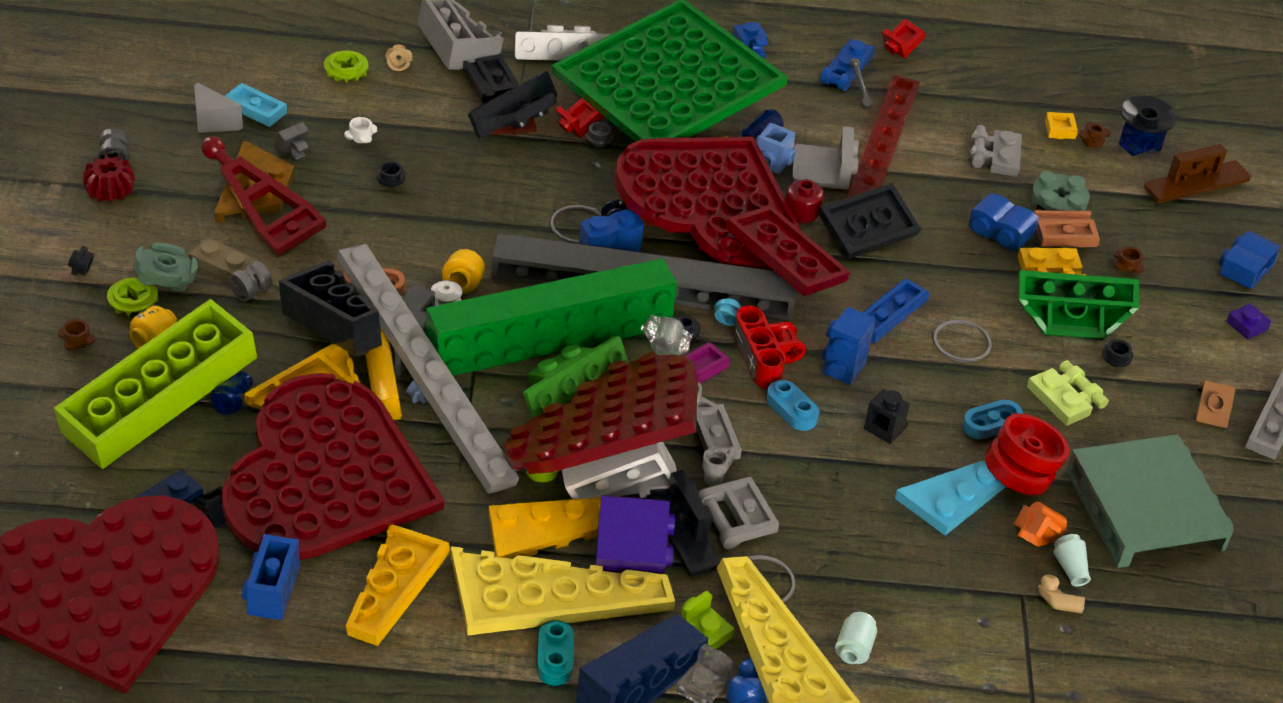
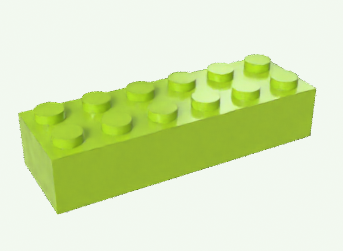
[53,299,257,470]

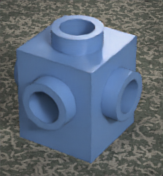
[755,123,796,174]

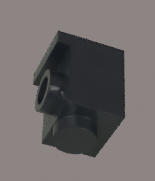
[864,389,910,444]

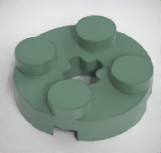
[1031,171,1090,211]
[133,243,198,292]

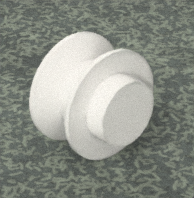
[431,280,462,306]

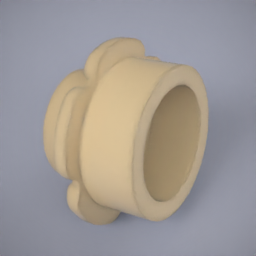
[385,44,413,71]

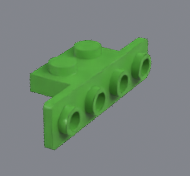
[523,336,628,419]

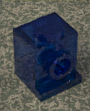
[1119,122,1167,156]

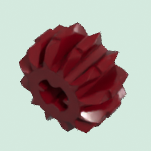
[82,155,135,203]

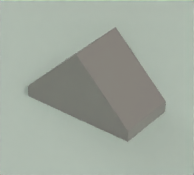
[194,83,243,133]

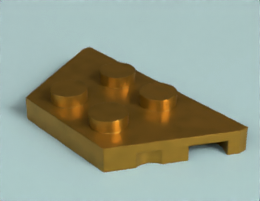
[214,141,294,222]

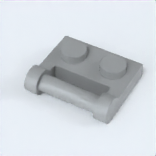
[698,476,779,549]

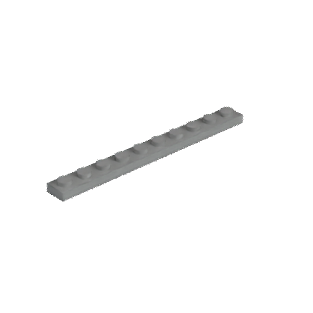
[336,244,520,494]

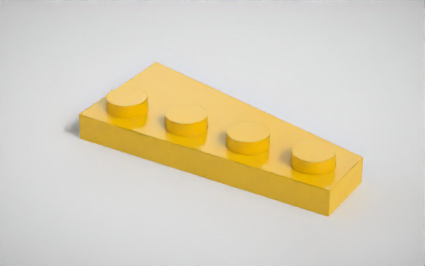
[346,525,450,646]

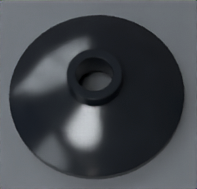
[1121,96,1177,133]

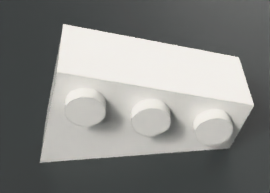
[562,442,677,499]

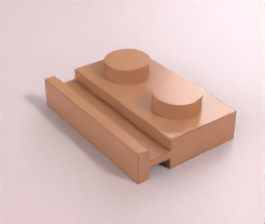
[1034,210,1100,248]

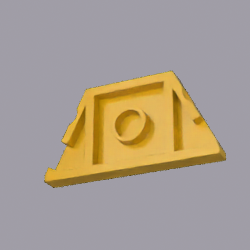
[244,343,360,409]

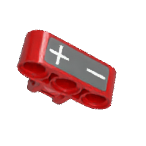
[733,305,806,389]

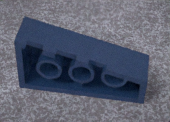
[576,614,709,703]

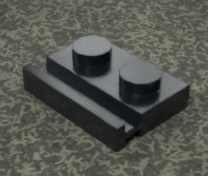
[463,54,519,103]

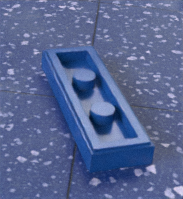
[862,278,930,344]

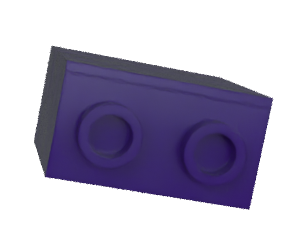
[595,495,675,574]

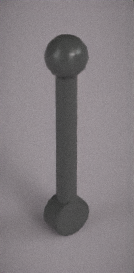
[850,58,873,109]

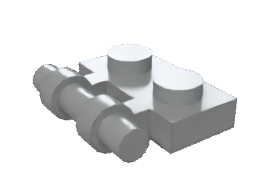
[970,125,1022,177]

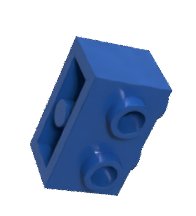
[822,307,876,385]
[242,534,300,620]

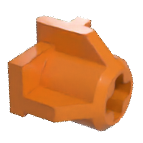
[1014,502,1067,547]

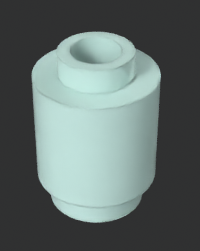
[835,612,877,664]

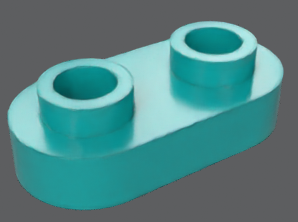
[537,620,574,686]

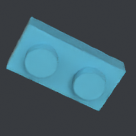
[225,83,287,127]

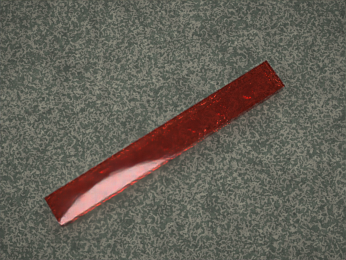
[846,75,920,198]

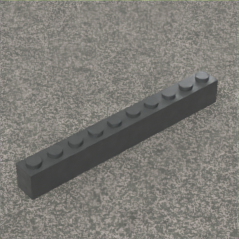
[491,233,796,321]

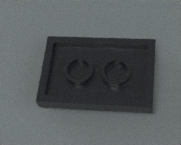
[817,183,921,260]

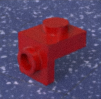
[881,19,926,59]
[555,98,604,138]

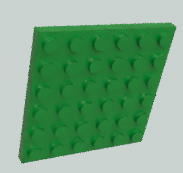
[552,0,787,142]

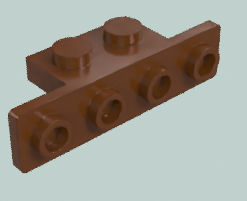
[1144,144,1251,203]

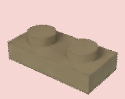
[189,237,257,281]

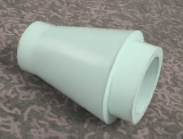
[1053,534,1091,587]

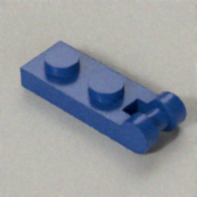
[820,38,875,91]

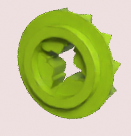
[324,50,369,83]
[107,277,158,317]

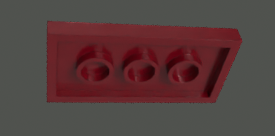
[725,205,850,296]

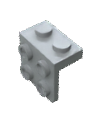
[792,127,859,190]

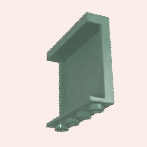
[1066,434,1234,568]

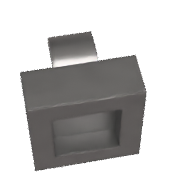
[274,122,309,162]

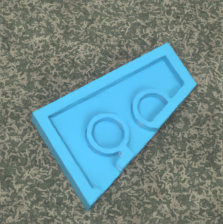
[895,460,1006,535]

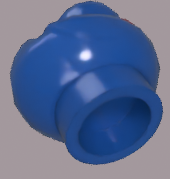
[726,658,767,703]

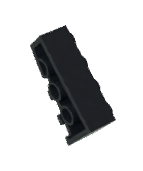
[278,260,382,356]

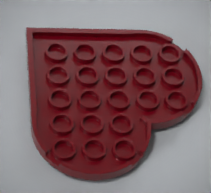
[613,137,800,271]
[504,352,698,474]
[222,373,445,560]
[0,495,220,694]

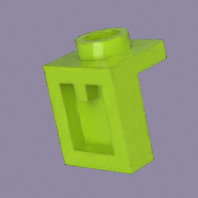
[681,591,735,655]

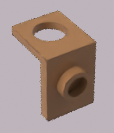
[1195,380,1236,428]

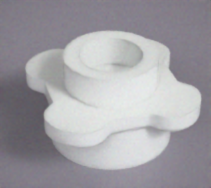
[344,117,377,143]

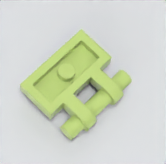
[1027,360,1109,426]

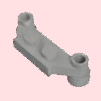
[696,382,742,487]

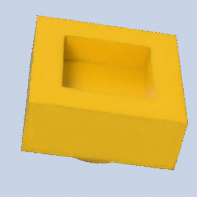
[1044,112,1078,139]

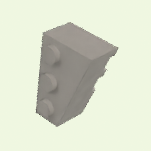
[417,0,504,70]

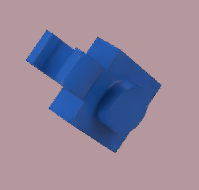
[733,22,768,58]

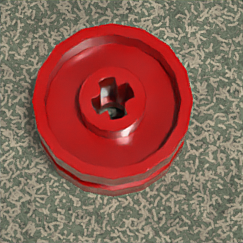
[984,413,1070,495]

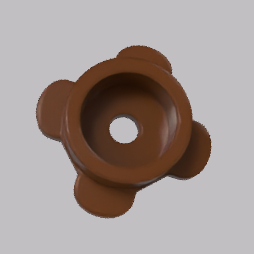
[1079,122,1111,148]
[1114,246,1144,273]
[58,319,95,350]

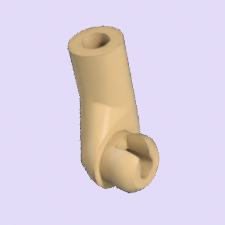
[1038,575,1085,614]

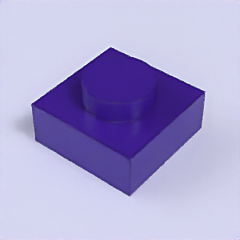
[1226,303,1271,340]

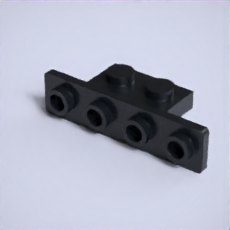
[468,71,557,138]
[645,470,720,577]

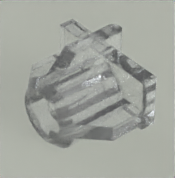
[641,314,693,355]

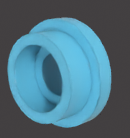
[714,298,741,326]

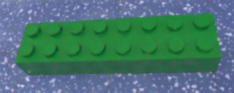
[426,258,677,376]

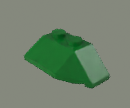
[1018,270,1139,340]

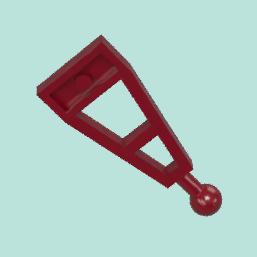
[201,136,327,257]

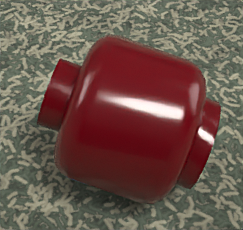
[785,179,824,223]

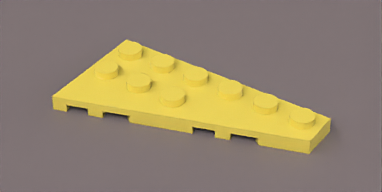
[450,546,675,636]
[717,556,860,703]

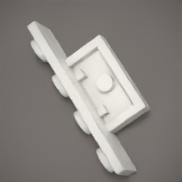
[515,25,611,60]

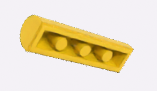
[365,327,402,420]

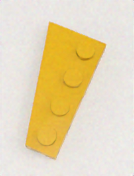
[488,496,622,558]

